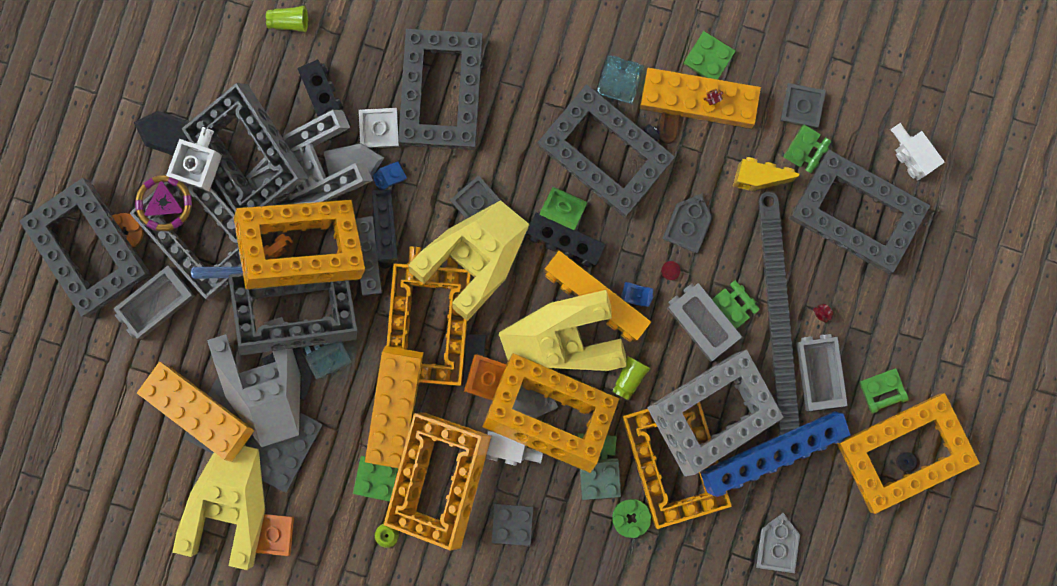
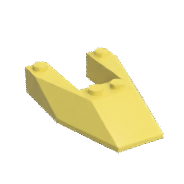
[408,200,529,321]
[499,290,626,371]
[172,446,265,570]

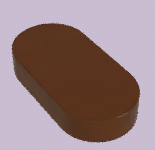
[658,112,681,144]

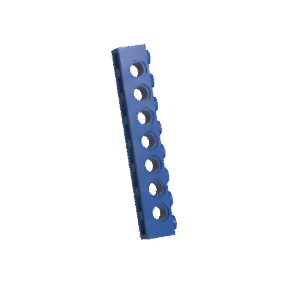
[700,411,850,497]

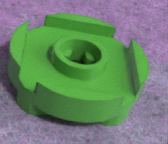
[612,499,651,538]

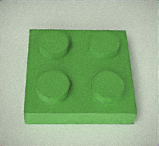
[683,31,735,80]
[539,187,587,230]
[353,456,398,501]

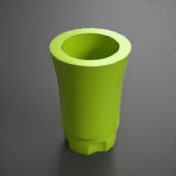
[266,5,308,32]
[613,356,651,400]

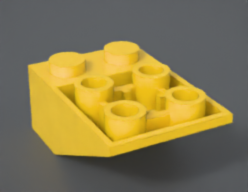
[733,157,799,191]

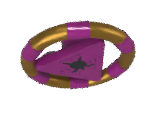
[135,175,192,231]

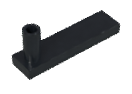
[372,190,397,269]

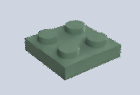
[580,458,621,500]

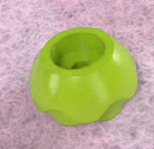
[375,524,399,548]

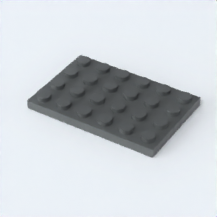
[184,376,323,493]

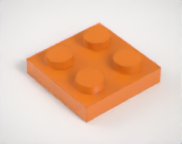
[464,355,507,401]
[256,514,294,556]

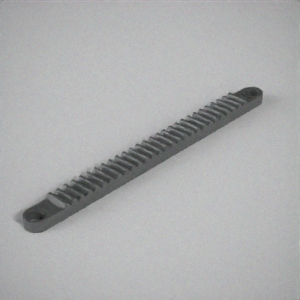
[758,192,800,446]

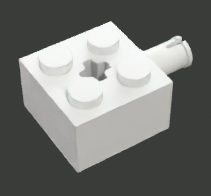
[891,122,944,181]
[166,127,222,191]
[486,431,543,466]

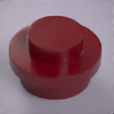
[661,261,680,280]

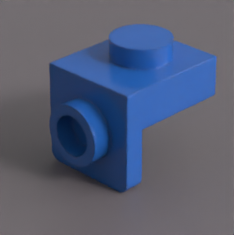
[373,161,407,190]
[621,282,653,307]

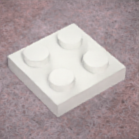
[359,108,399,148]

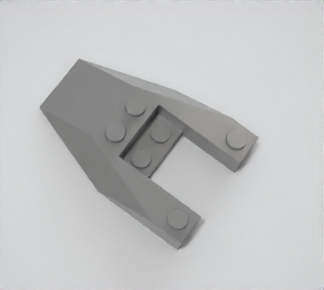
[246,110,373,205]
[207,317,301,447]

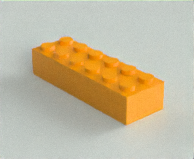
[640,68,761,129]
[544,251,651,342]
[365,346,423,468]
[137,361,254,462]

